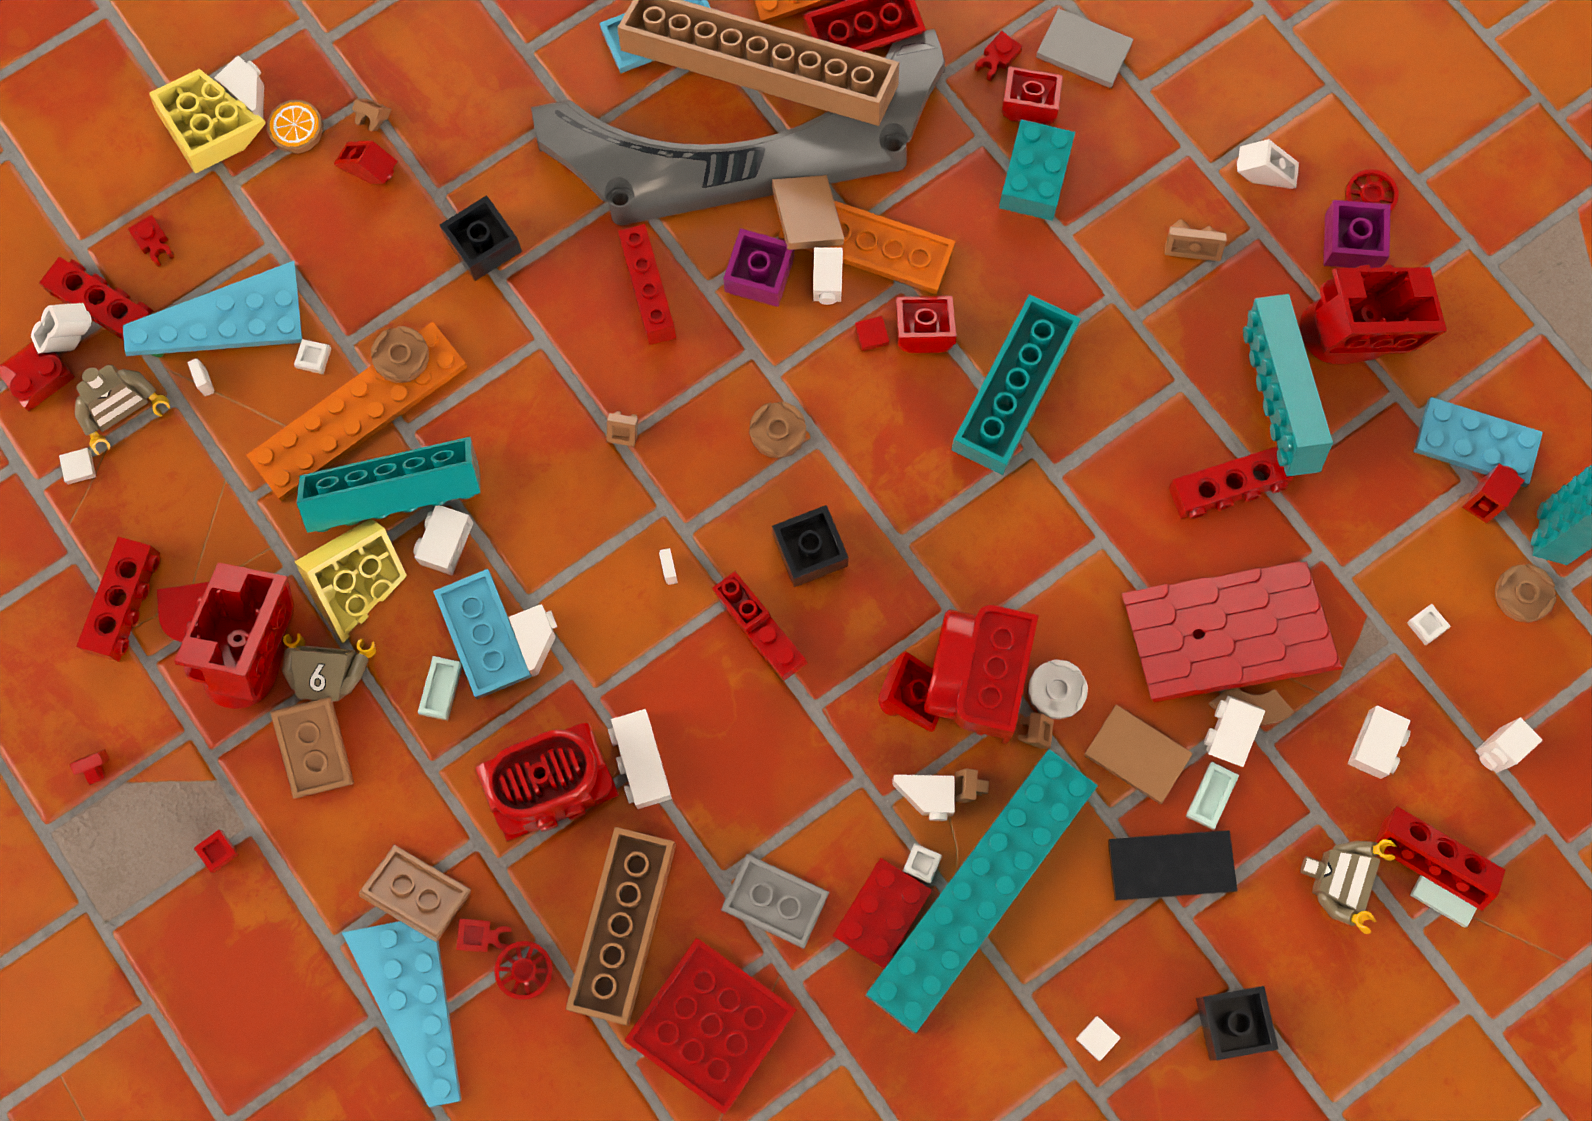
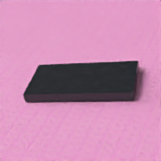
[1108,830,1238,901]

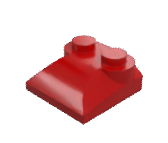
[1001,67,1063,125]
[896,296,956,353]
[0,341,76,411]
[878,651,939,732]

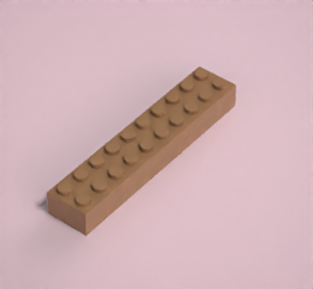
[617,0,899,126]

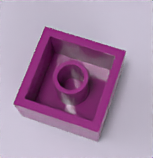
[1324,200,1390,268]
[723,228,795,307]

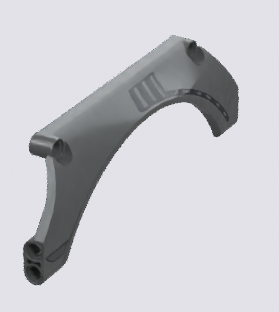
[531,29,945,225]

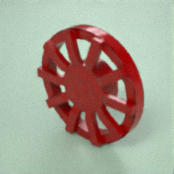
[1345,169,1399,213]
[494,941,552,1000]

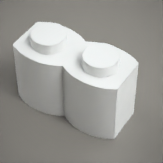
[31,303,92,354]

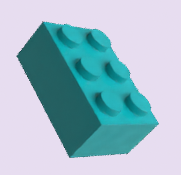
[999,119,1075,221]

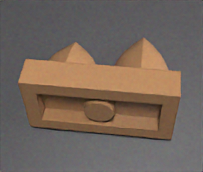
[1165,218,1226,261]

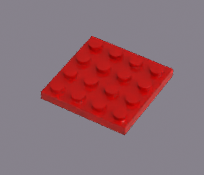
[624,937,797,1115]

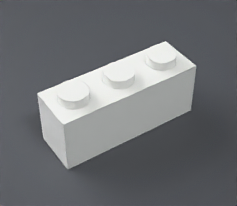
[608,709,672,809]

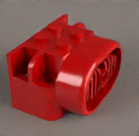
[1300,265,1447,364]
[174,562,294,709]
[924,605,1039,744]
[475,722,619,842]

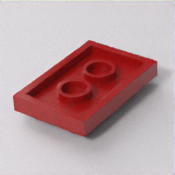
[832,857,932,969]

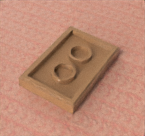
[771,175,844,250]
[270,696,354,799]
[1084,705,1193,805]
[359,845,471,943]

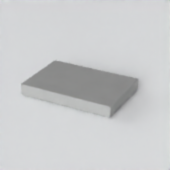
[1036,8,1134,88]
[721,854,829,949]

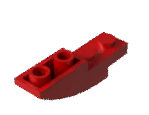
[712,571,807,681]

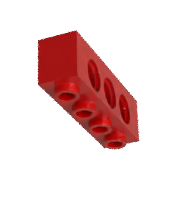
[618,224,676,345]
[39,256,153,341]
[1168,446,1295,519]
[76,536,160,662]
[1375,806,1506,911]

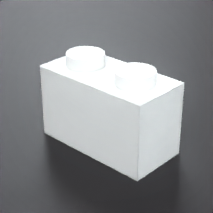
[414,505,473,575]
[1204,695,1265,767]
[1347,705,1411,779]
[1475,717,1542,773]

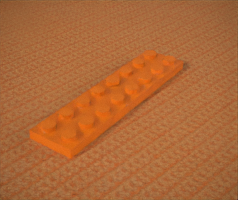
[246,321,468,502]

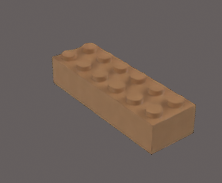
[565,827,676,1026]

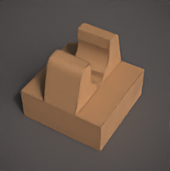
[352,99,391,131]
[606,411,638,447]
[1018,713,1054,749]
[954,768,989,803]

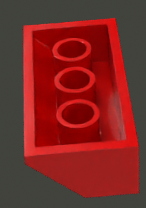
[803,0,926,52]

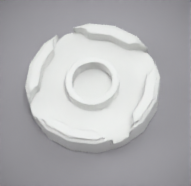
[1028,659,1088,719]

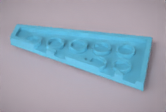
[123,261,302,356]
[342,921,462,1107]

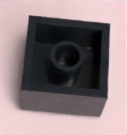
[439,195,522,281]
[772,505,849,587]
[1196,986,1279,1061]

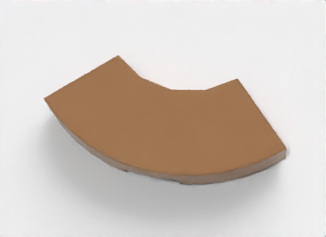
[1209,688,1294,726]

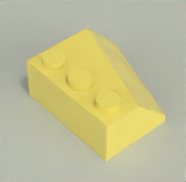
[149,69,266,174]
[294,518,407,644]

